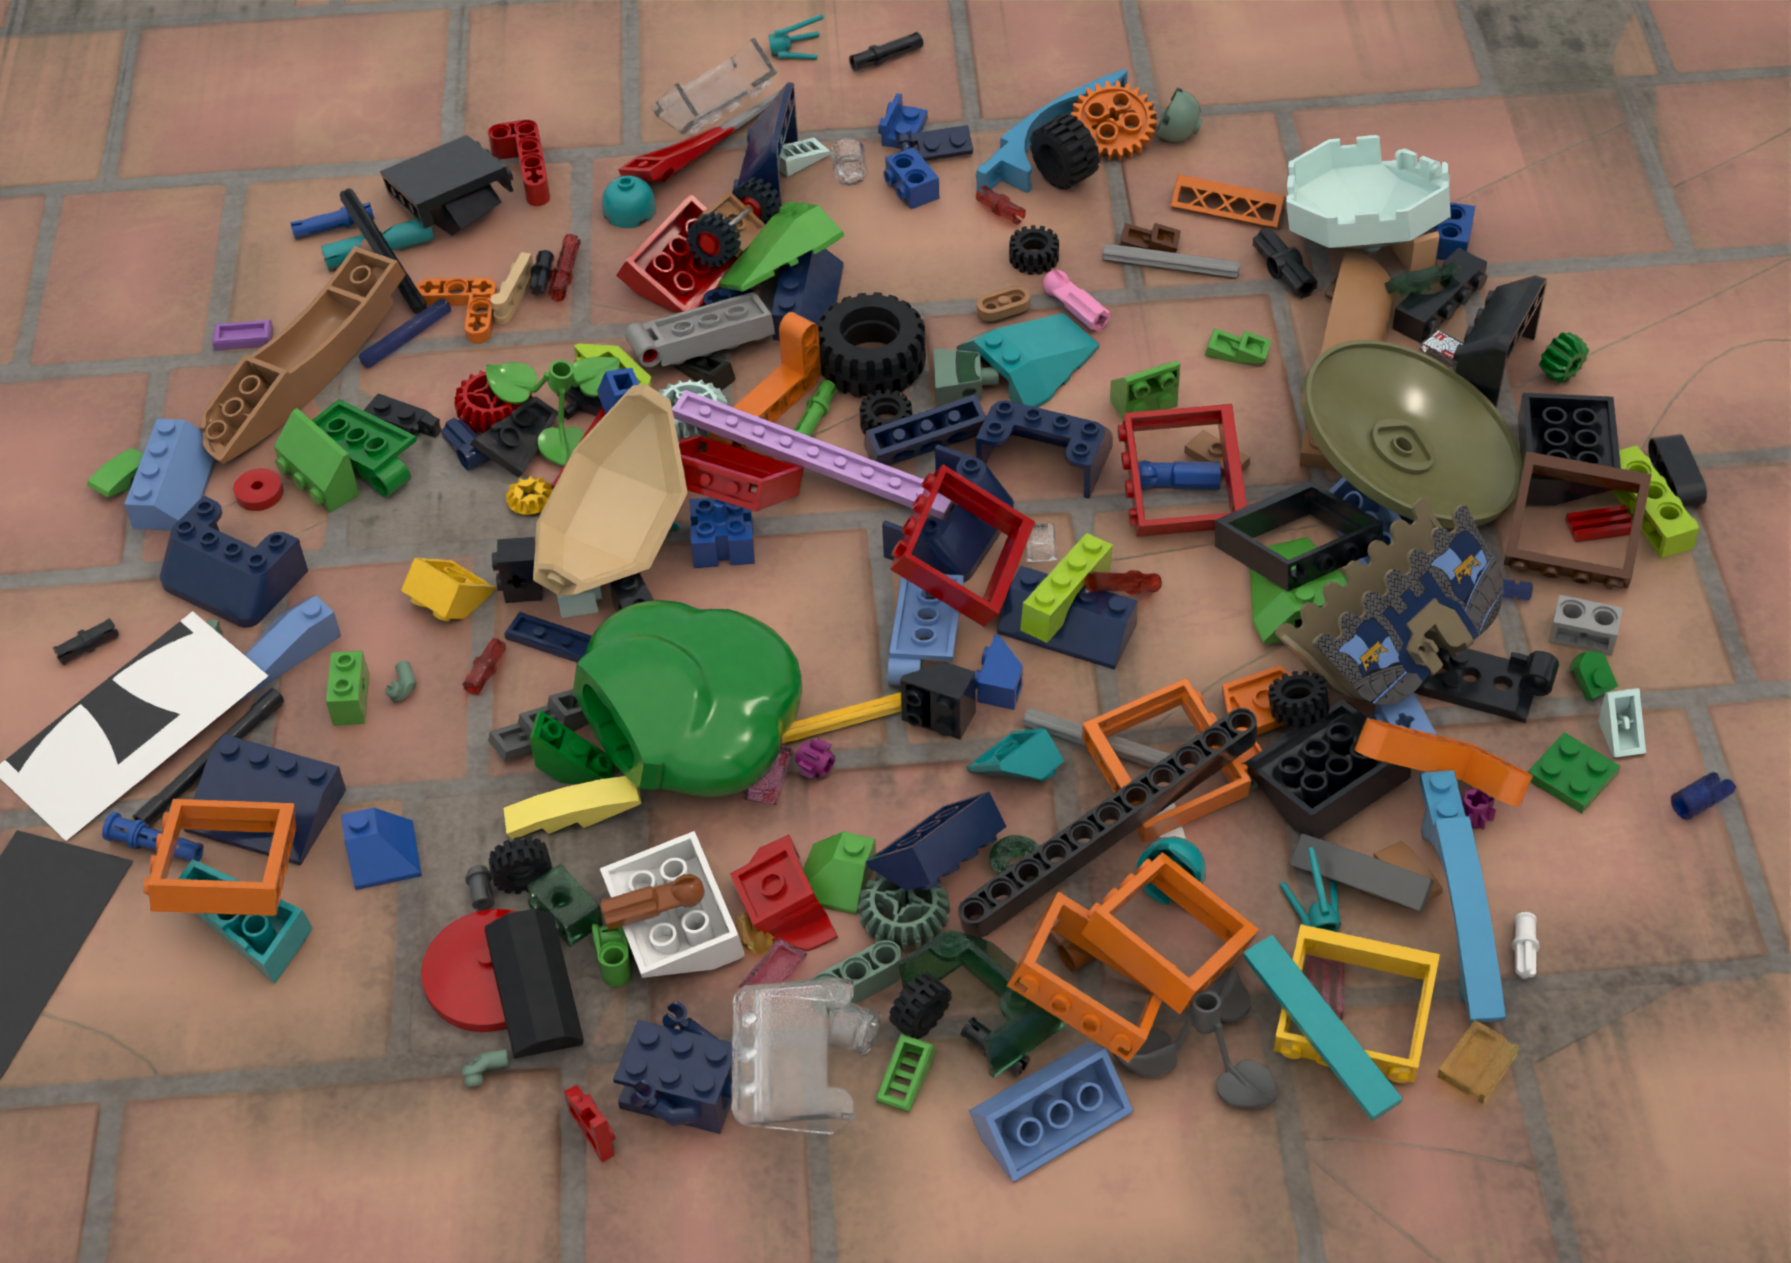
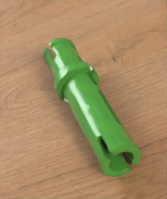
[794,380,838,437]

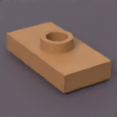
[1184,430,1250,477]

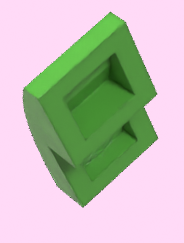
[1205,328,1271,364]
[87,448,143,498]

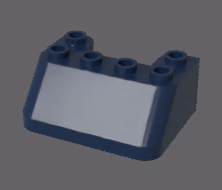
[976,400,1113,499]
[160,496,308,628]

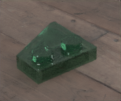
[1385,261,1462,297]

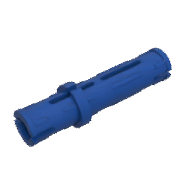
[290,202,375,239]

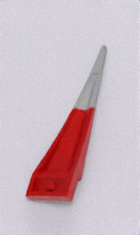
[618,89,782,183]

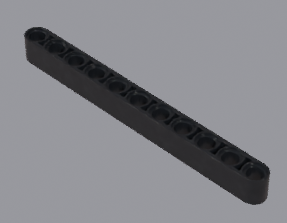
[958,708,1257,939]

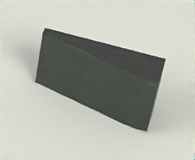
[674,355,735,391]

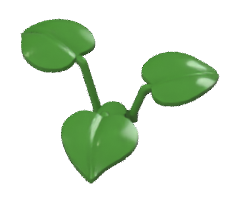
[486,357,620,467]

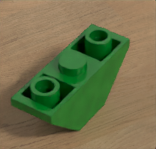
[529,711,615,785]

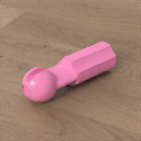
[1043,269,1111,332]

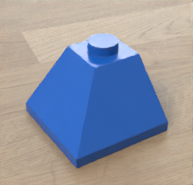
[341,808,422,890]

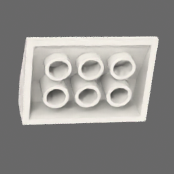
[600,831,746,978]

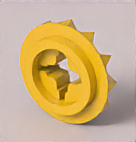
[505,475,553,515]

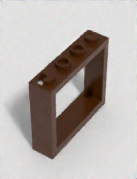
[1504,452,1652,589]

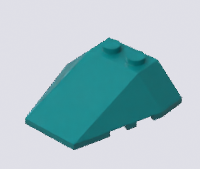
[957,313,1099,408]

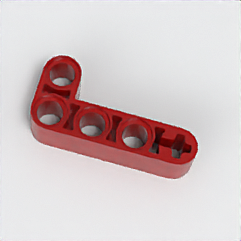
[488,119,550,206]

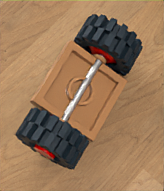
[686,178,781,268]

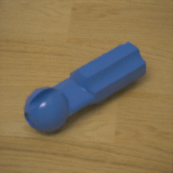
[1138,460,1221,490]

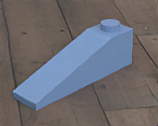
[237,595,341,703]

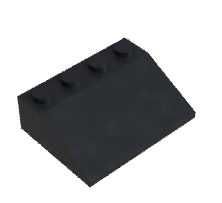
[1518,393,1621,505]
[1244,699,1411,839]

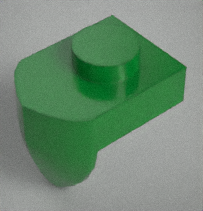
[1569,651,1618,700]

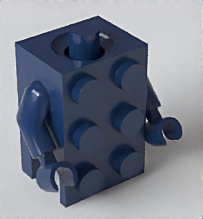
[613,1002,745,1134]

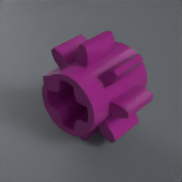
[795,738,835,780]
[1461,789,1496,830]

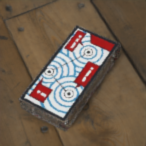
[1420,328,1464,369]

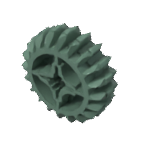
[858,873,950,953]

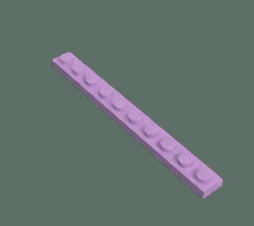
[672,390,953,520]

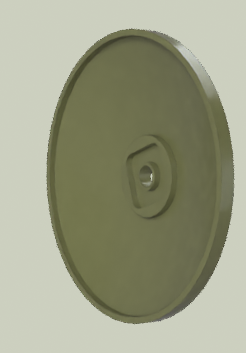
[1301,340,1523,528]

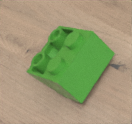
[1110,361,1180,420]

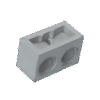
[1549,594,1623,656]

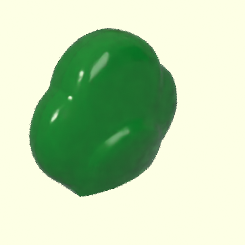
[573,600,802,797]

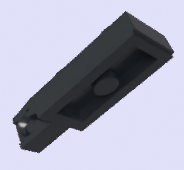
[363,393,442,438]

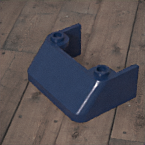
[882,444,1014,582]

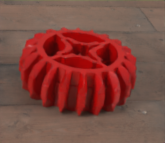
[454,370,533,433]

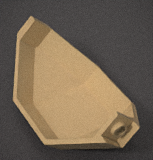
[533,384,688,596]

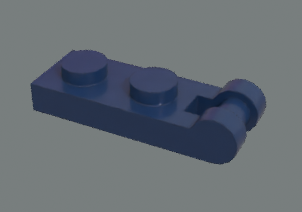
[895,125,973,161]

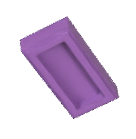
[212,320,273,350]

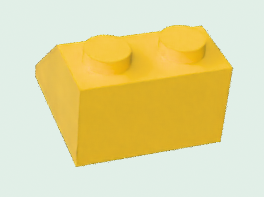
[401,558,496,622]

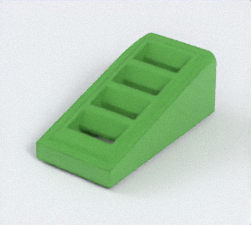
[875,1034,937,1112]

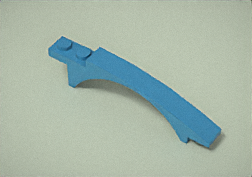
[975,69,1128,195]
[1419,770,1506,1023]

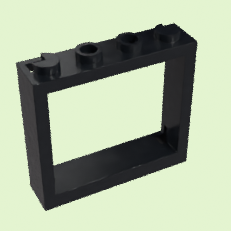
[1215,480,1383,591]

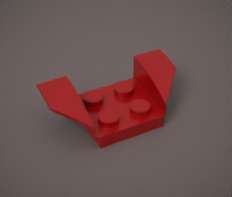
[730,834,838,951]

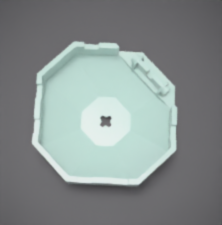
[1286,135,1451,252]

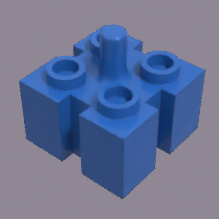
[689,497,755,568]

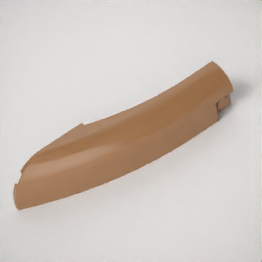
[1299,248,1394,471]

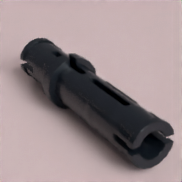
[849,32,923,72]

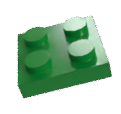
[1528,732,1620,814]

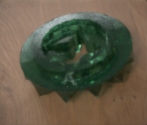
[989,835,1039,881]

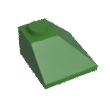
[803,831,876,915]

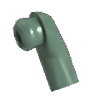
[385,661,416,702]
[461,1049,509,1087]

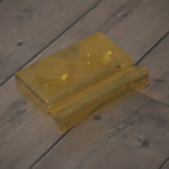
[1437,1020,1520,1103]

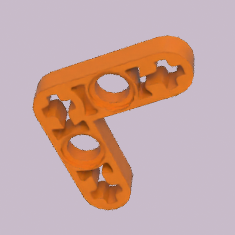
[416,278,497,344]

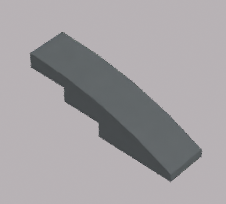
[488,689,589,761]
[1289,833,1434,913]

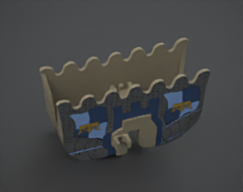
[1275,497,1504,705]

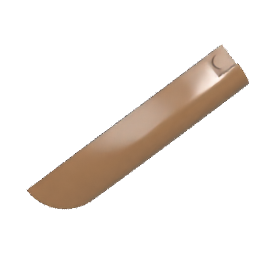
[200,246,406,464]

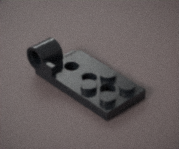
[1414,645,1559,723]

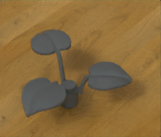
[1113,967,1277,1108]

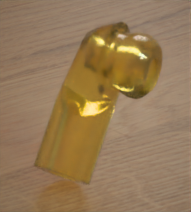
[735,913,773,954]

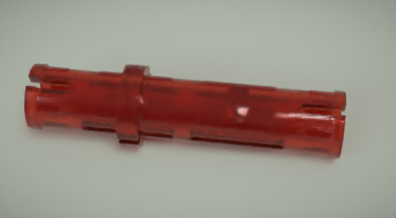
[548,234,581,301]
[1085,570,1162,595]

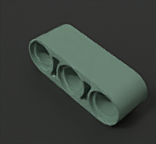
[810,940,902,1017]

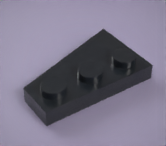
[470,396,558,478]

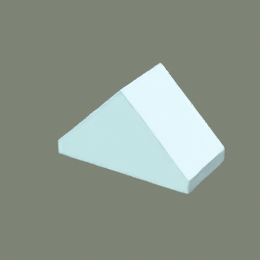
[1598,688,1646,757]

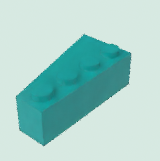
[178,859,313,984]

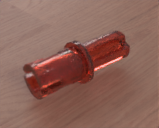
[462,638,506,695]

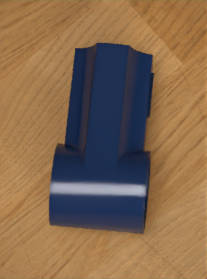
[441,418,491,471]

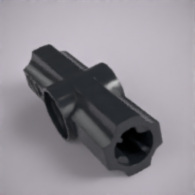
[1253,228,1318,299]

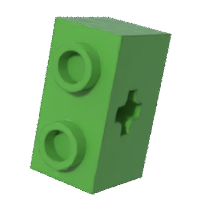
[326,651,369,726]

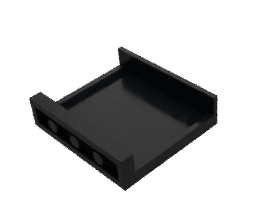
[380,135,513,229]

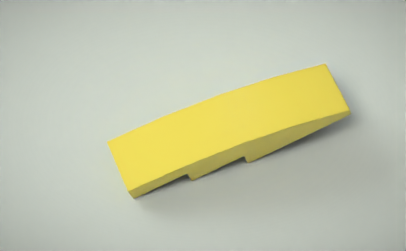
[503,776,642,840]

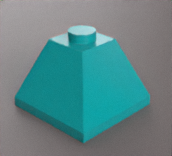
[966,728,1064,782]

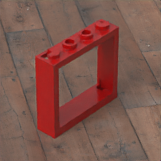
[1118,404,1247,537]
[678,435,804,512]
[890,464,1035,627]

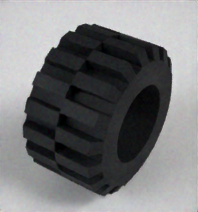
[1030,114,1100,190]

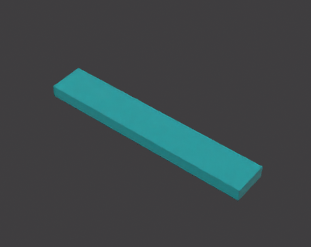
[1243,935,1402,1122]

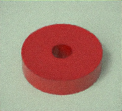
[233,468,283,511]

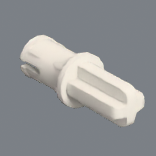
[1511,912,1540,979]

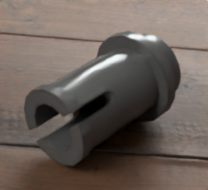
[465,865,494,911]

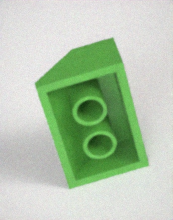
[274,408,360,513]

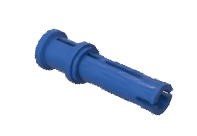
[102,812,204,862]

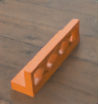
[1171,174,1287,229]

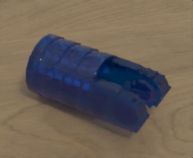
[1671,771,1737,820]

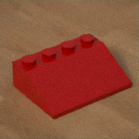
[616,194,741,314]

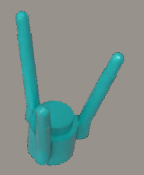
[768,14,824,60]
[1280,847,1341,932]

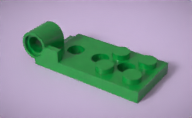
[312,399,418,498]

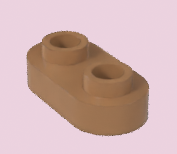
[977,286,1031,322]

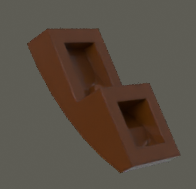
[1119,223,1181,253]

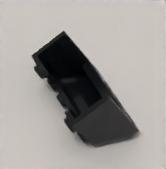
[1453,275,1547,408]

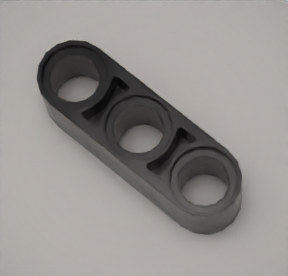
[1648,434,1707,507]

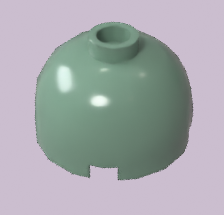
[1155,87,1203,143]

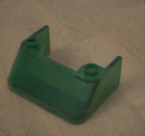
[898,930,1066,1078]

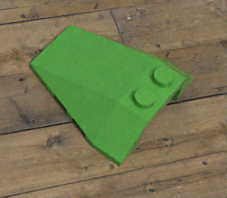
[719,201,845,292]
[1250,537,1348,645]

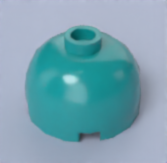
[602,176,656,228]
[1136,836,1206,906]

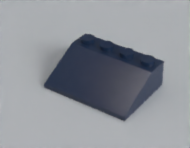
[184,734,346,865]

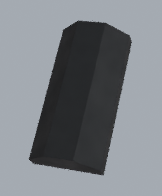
[484,909,584,1059]

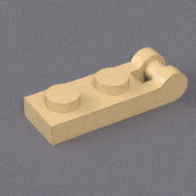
[490,252,533,325]

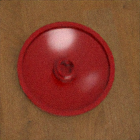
[421,909,518,1032]

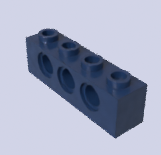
[864,394,986,466]

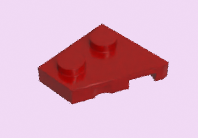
[564,1085,616,1162]

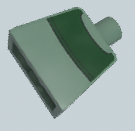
[933,349,999,407]

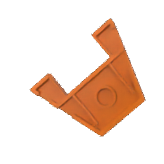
[1222,665,1331,764]

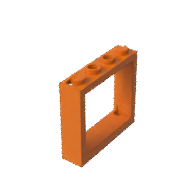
[1082,678,1252,843]
[143,799,296,916]
[1081,852,1260,1015]
[1007,891,1176,1063]

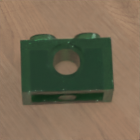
[527,863,603,947]

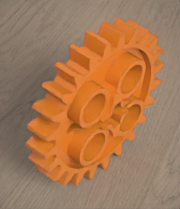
[1071,80,1157,162]

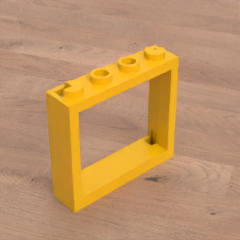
[1274,924,1440,1083]

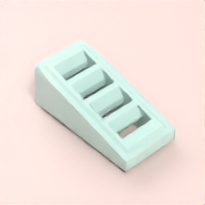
[779,138,830,177]

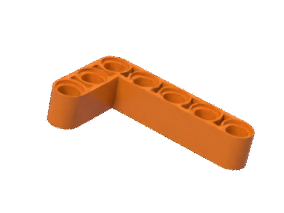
[708,312,821,449]
[1354,718,1533,807]

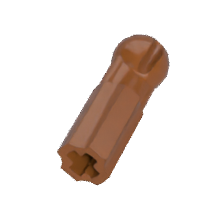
[600,874,705,930]

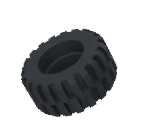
[817,292,926,398]

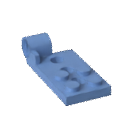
[888,574,964,686]

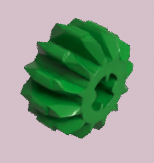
[1539,332,1589,383]

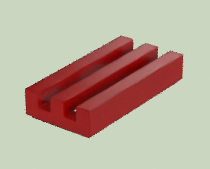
[1565,505,1632,542]

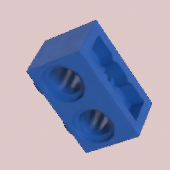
[883,147,940,209]
[1430,202,1476,260]

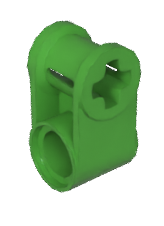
[592,924,632,987]

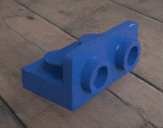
[878,93,928,149]

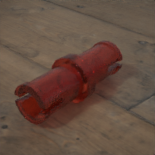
[976,185,1026,224]

